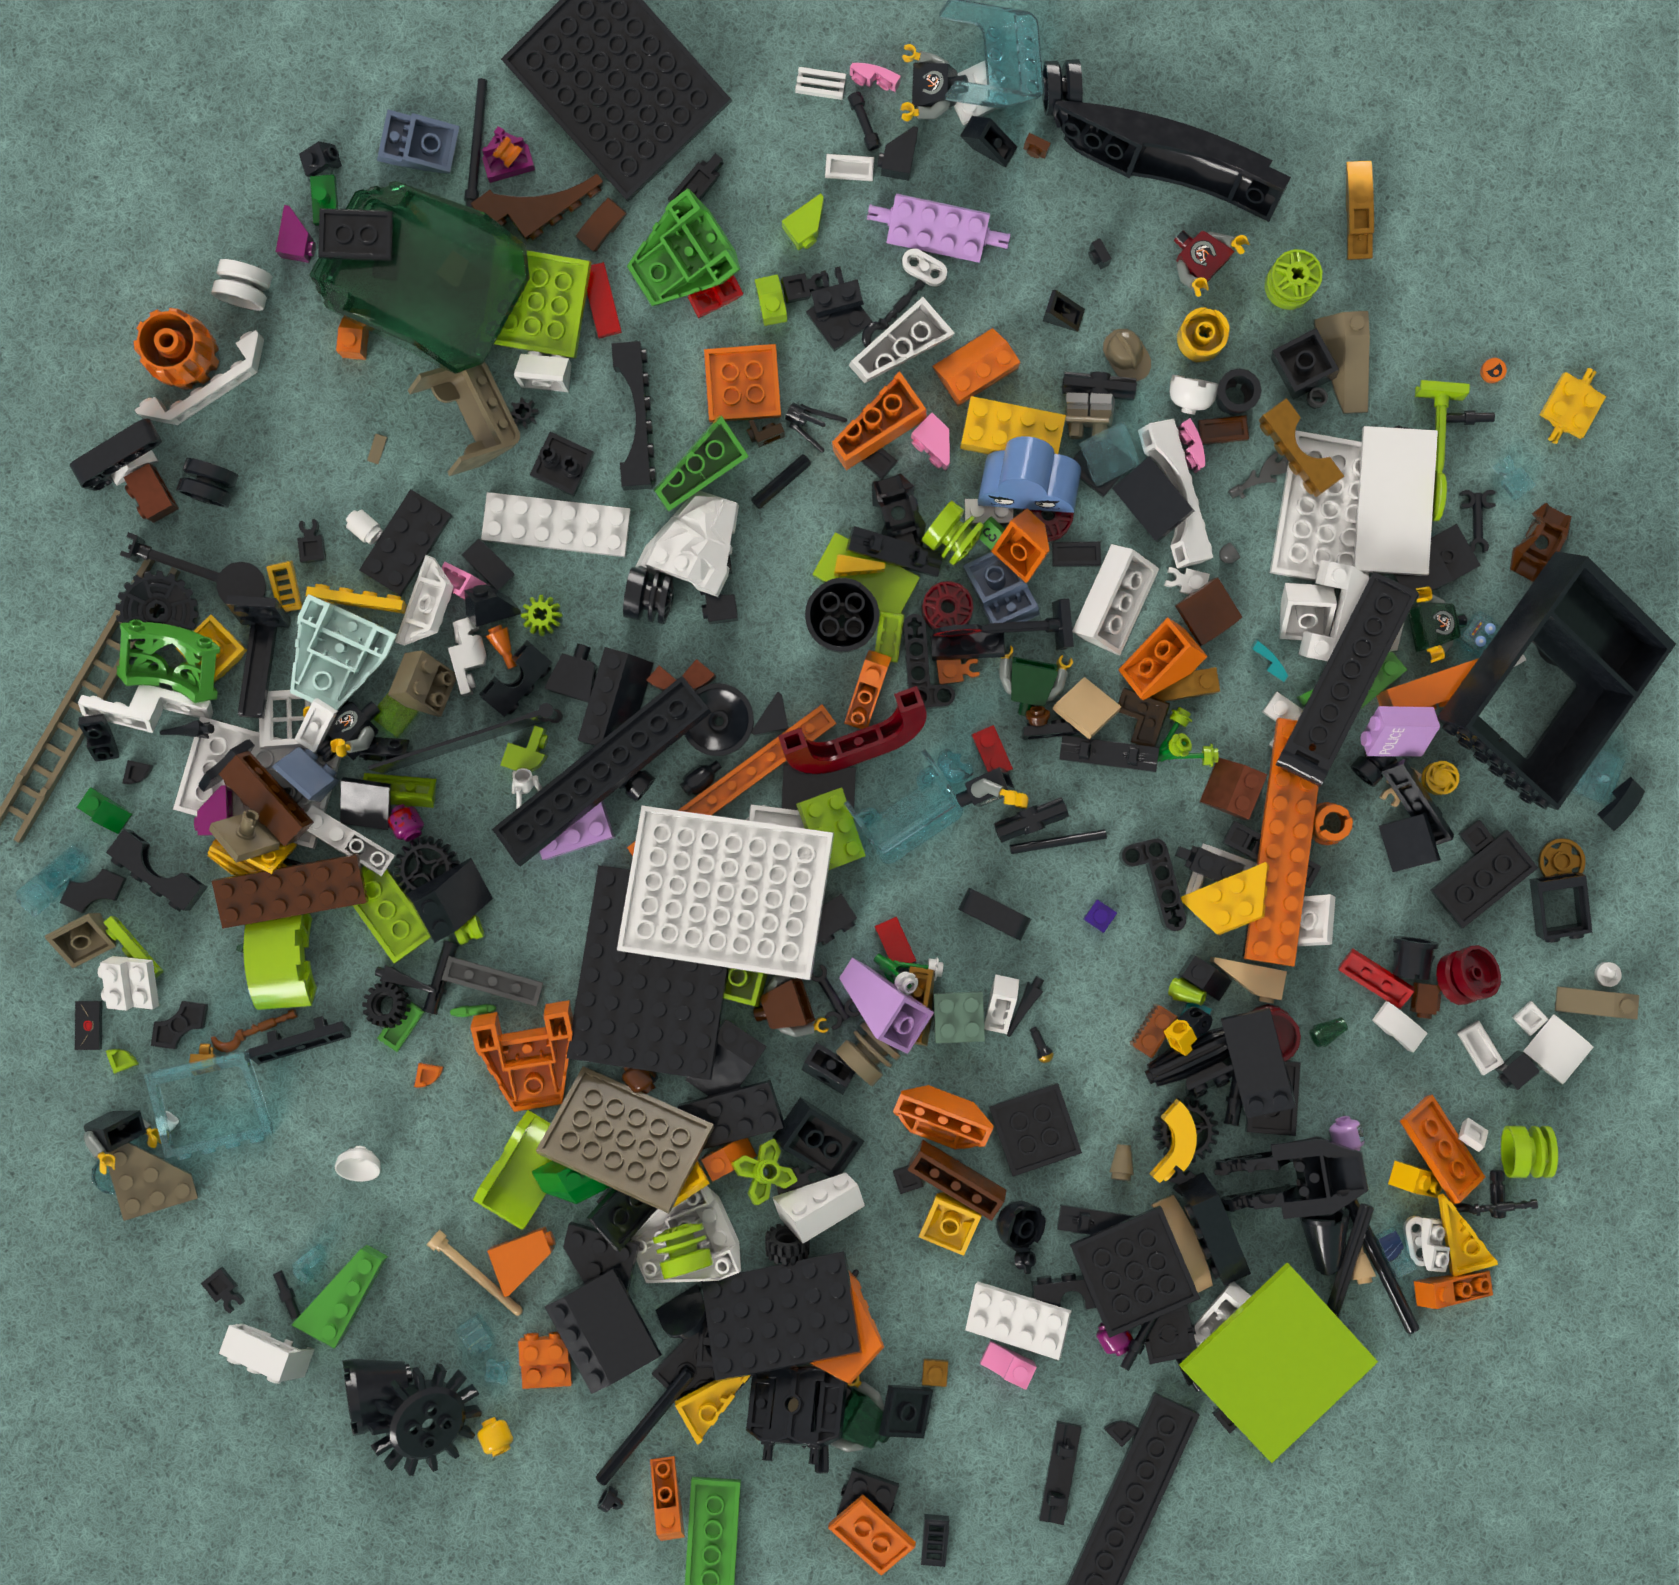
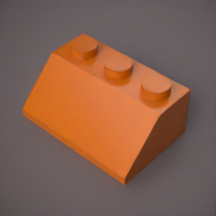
[932,328,1020,406]

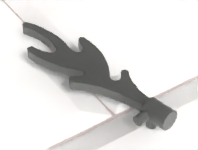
[1228,452,1288,499]

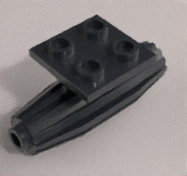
[1144,1027,1233,1099]

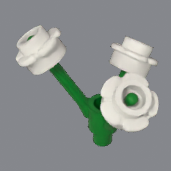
[873,953,943,995]

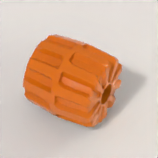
[133,307,219,390]

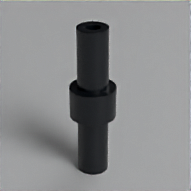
[1446,410,1495,425]
[273,1270,301,1320]

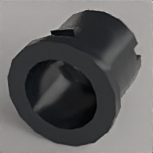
[1216,368,1262,416]
[1392,936,1439,980]

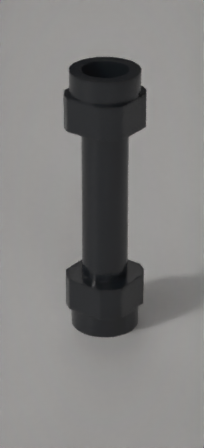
[847,92,881,151]

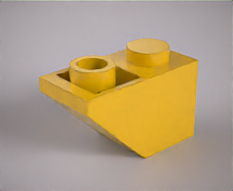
[1388,1161,1442,1198]

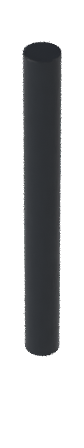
[1009,829,1107,854]

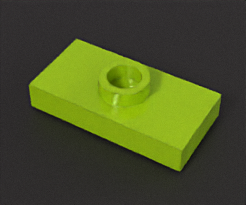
[875,611,905,663]

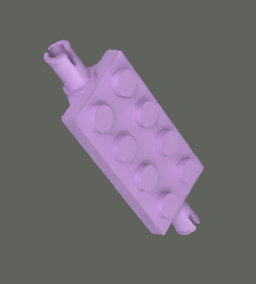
[867,194,1010,263]

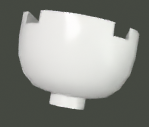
[1169,375,1218,415]

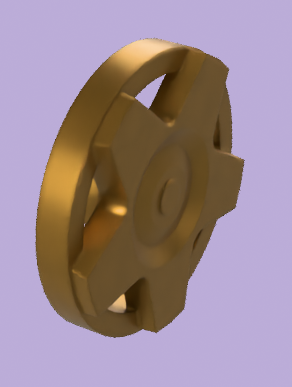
[1538,839,1586,877]

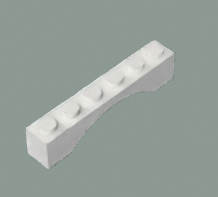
[1138,419,1213,569]

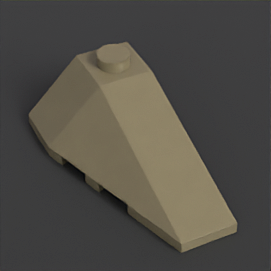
[1314,311,1370,414]

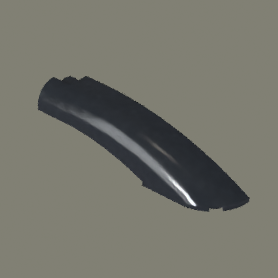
[1054,100,1291,222]

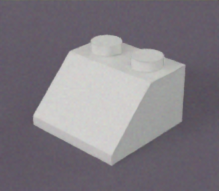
[514,351,572,392]
[1279,583,1337,640]

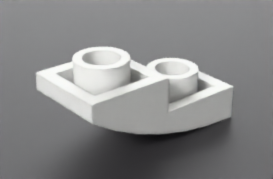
[1372,1001,1428,1053]
[1421,1218,1450,1272]

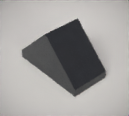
[1043,290,1085,332]
[751,692,789,736]

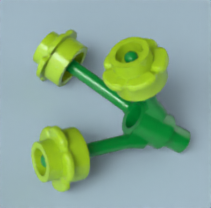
[1158,707,1219,767]

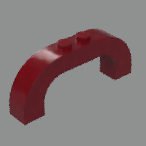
[778,686,927,774]

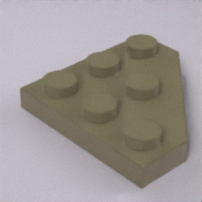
[106,1142,198,1221]

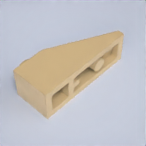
[1210,957,1287,1004]

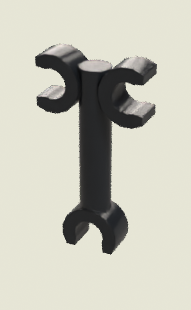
[1459,490,1496,553]
[811,964,861,1030]

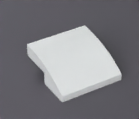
[1523,1014,1594,1085]

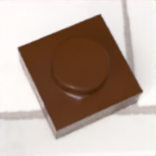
[1023,133,1051,159]

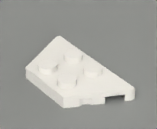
[395,555,454,646]

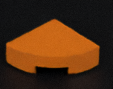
[414,1063,444,1088]

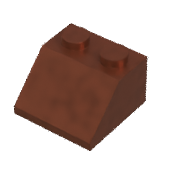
[1199,758,1268,820]

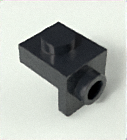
[299,141,342,177]

